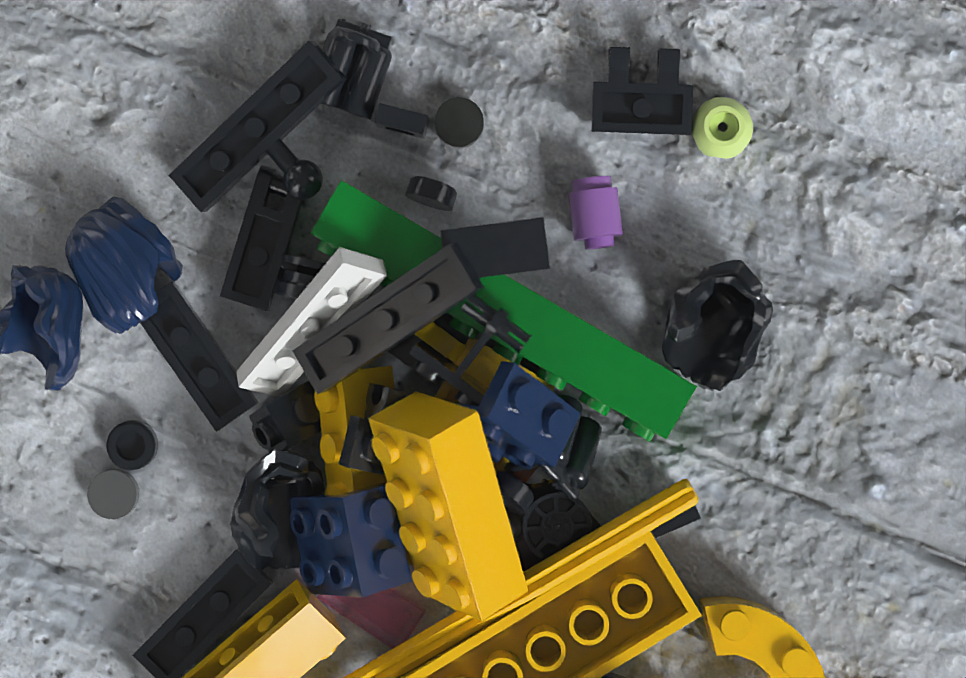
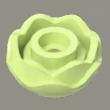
[691,97,753,159]

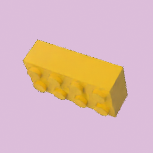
[368,391,528,621]

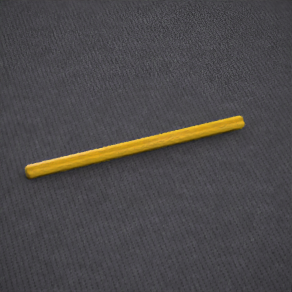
[343,479,699,678]

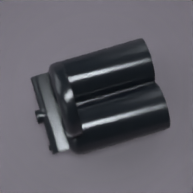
[321,18,393,120]
[503,395,602,501]

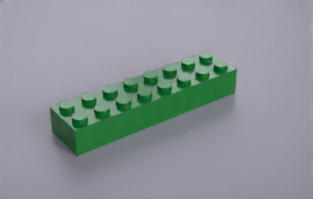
[311,180,697,442]

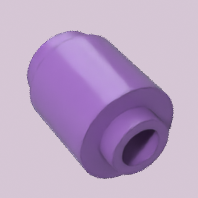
[568,176,623,250]

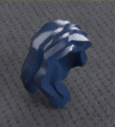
[65,196,183,334]
[0,265,83,391]

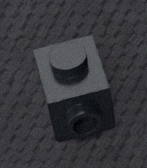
[249,381,321,453]

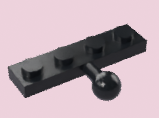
[168,40,347,212]

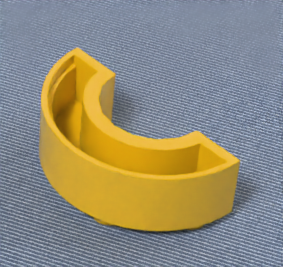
[699,596,826,678]

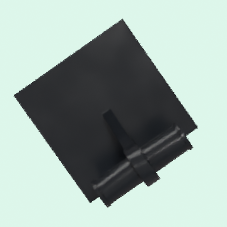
[409,294,532,406]

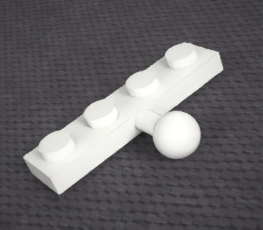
[236,247,387,397]

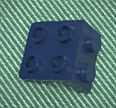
[451,361,581,469]
[290,483,412,598]

